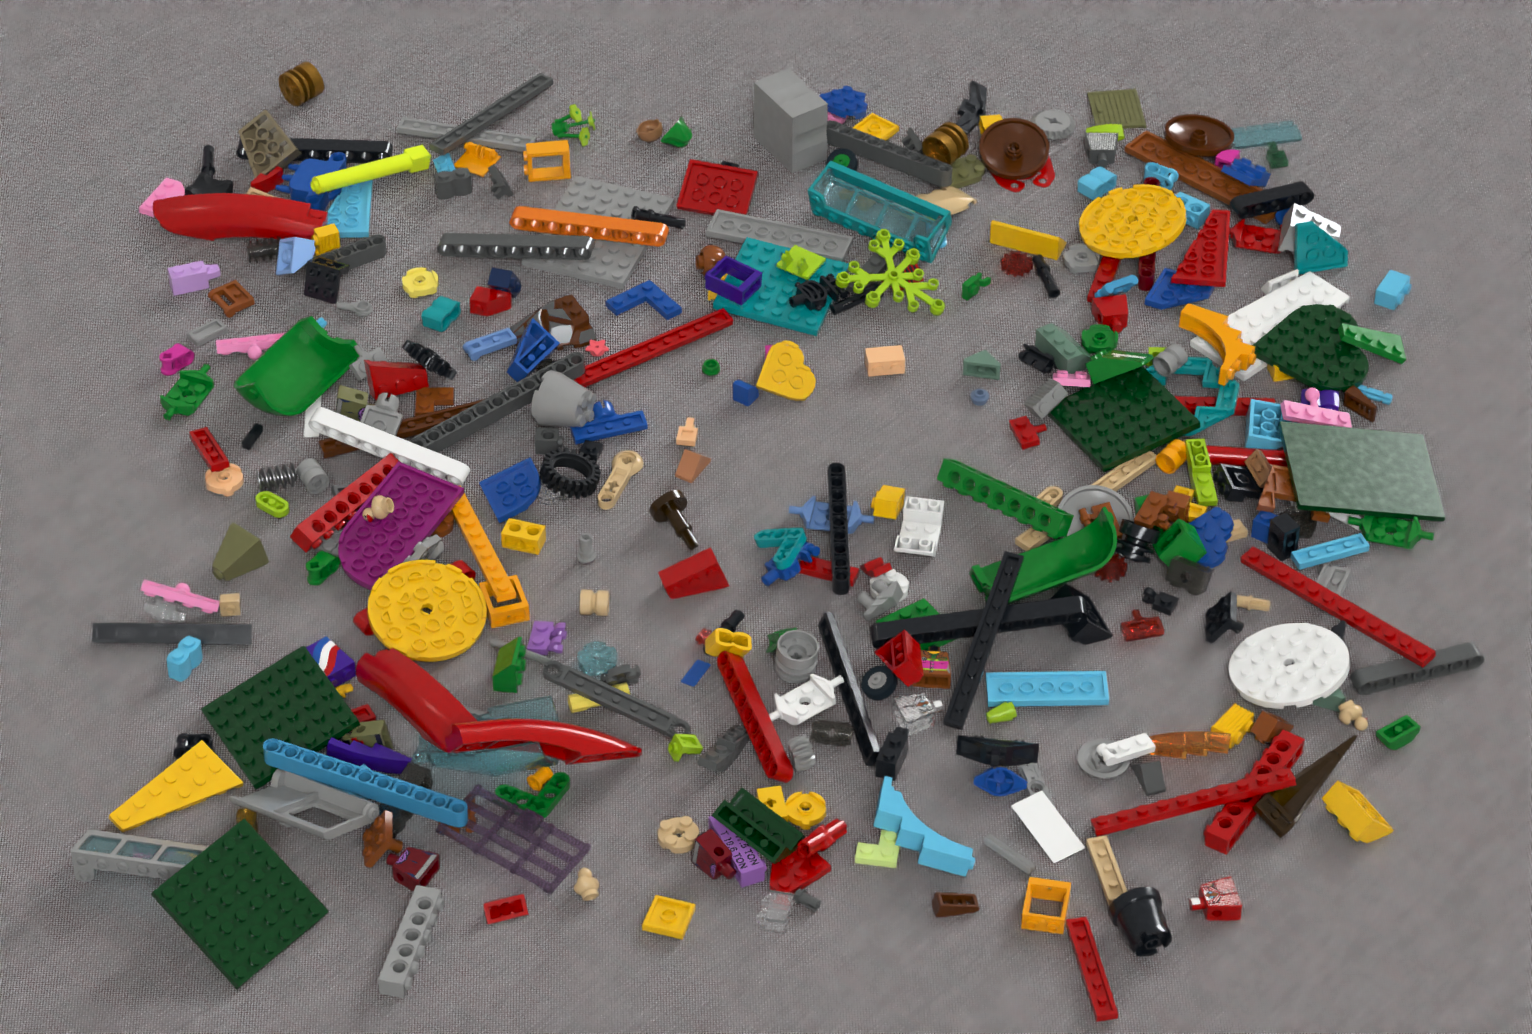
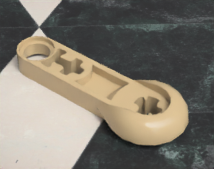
[598,450,644,510]

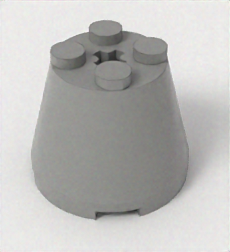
[531,370,596,427]

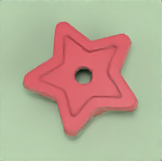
[585,340,609,357]

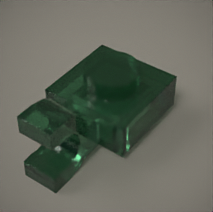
[1266,141,1289,169]

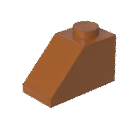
[1250,710,1294,744]

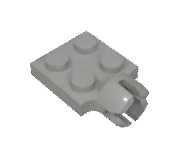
[360,393,403,436]
[403,534,444,563]

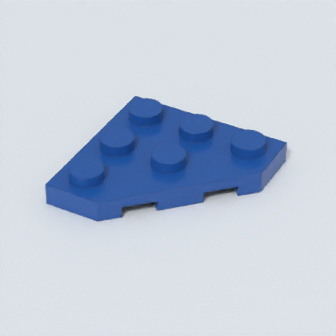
[1144,268,1215,310]

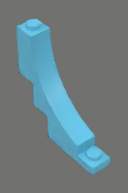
[873,776,975,877]

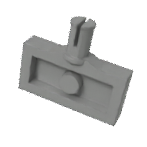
[349,343,389,381]

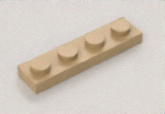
[1086,835,1127,906]

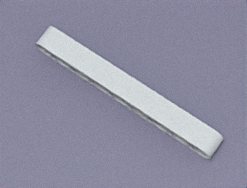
[308,407,470,487]

